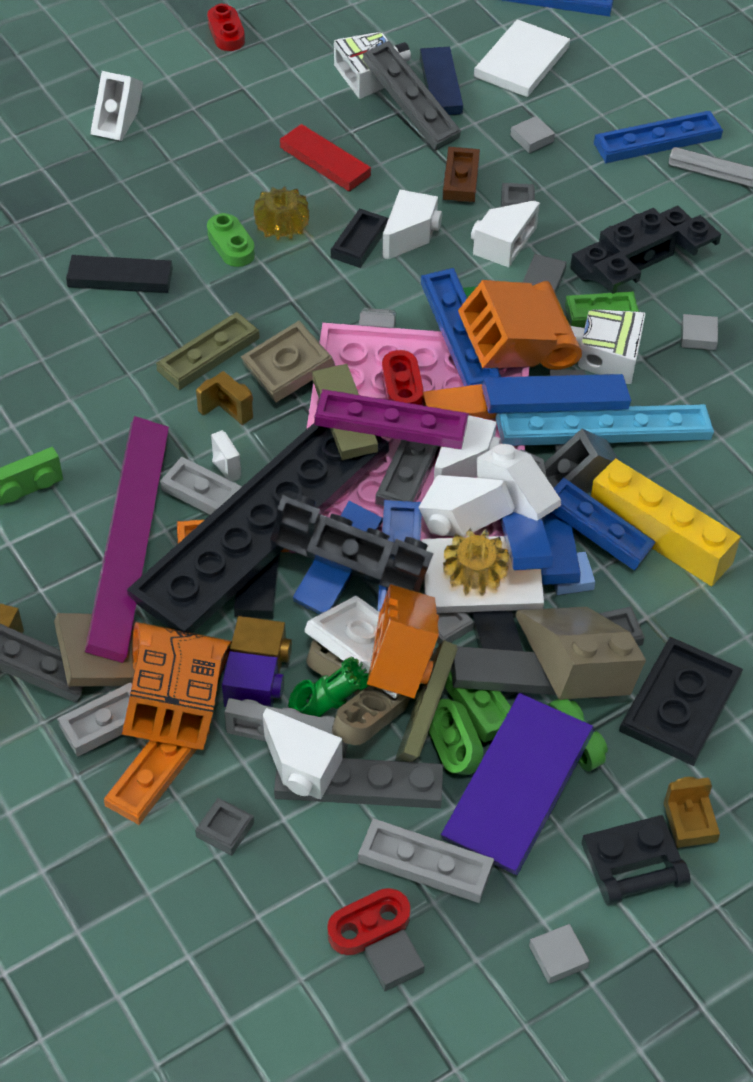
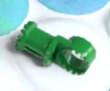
[288,656,370,717]

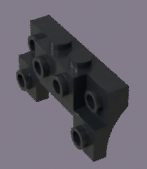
[570,205,721,294]
[270,493,434,592]

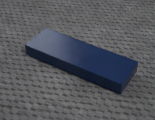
[420,46,463,115]

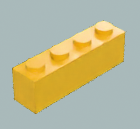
[591,458,741,587]

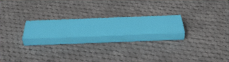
[496,404,714,446]

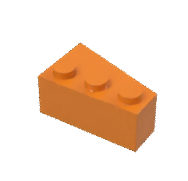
[367,584,439,698]

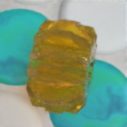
[254,186,310,240]
[443,528,509,596]

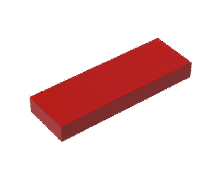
[280,124,371,191]

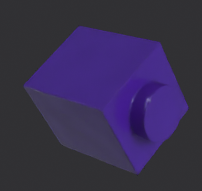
[222,651,284,707]

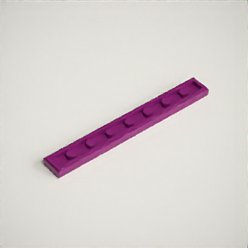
[84,416,169,663]

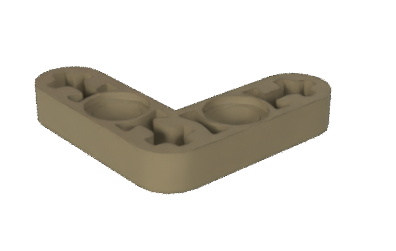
[306,639,410,745]

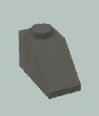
[544,429,620,493]

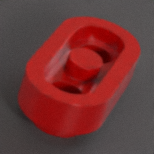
[207,3,245,51]
[382,350,424,405]
[327,888,410,955]

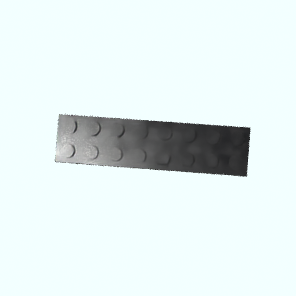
[127,423,389,633]

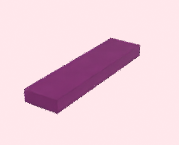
[314,389,469,450]

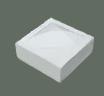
[211,430,241,482]

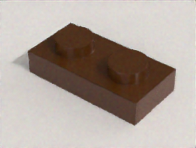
[443,147,480,202]

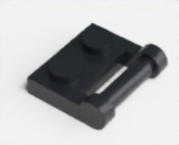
[581,815,691,906]

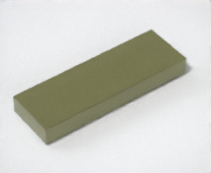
[156,312,260,390]
[312,364,378,460]
[395,640,458,762]

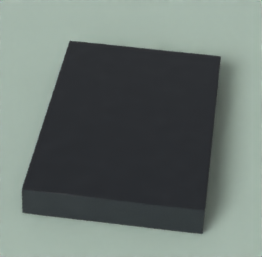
[619,636,743,766]

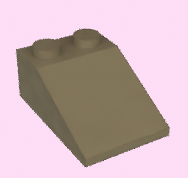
[516,607,646,700]

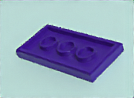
[441,693,594,876]

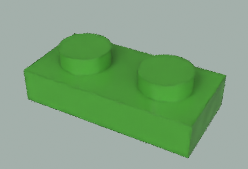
[0,446,63,506]
[445,671,511,742]

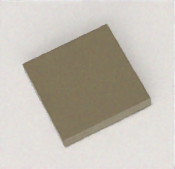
[241,320,336,403]
[54,613,135,686]

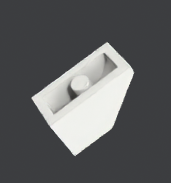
[90,71,143,141]
[383,190,442,259]
[471,201,540,268]
[434,415,501,480]
[477,444,561,521]
[419,475,515,537]
[263,708,342,800]

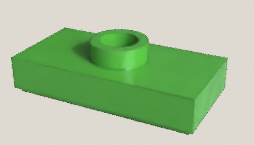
[565,291,639,328]

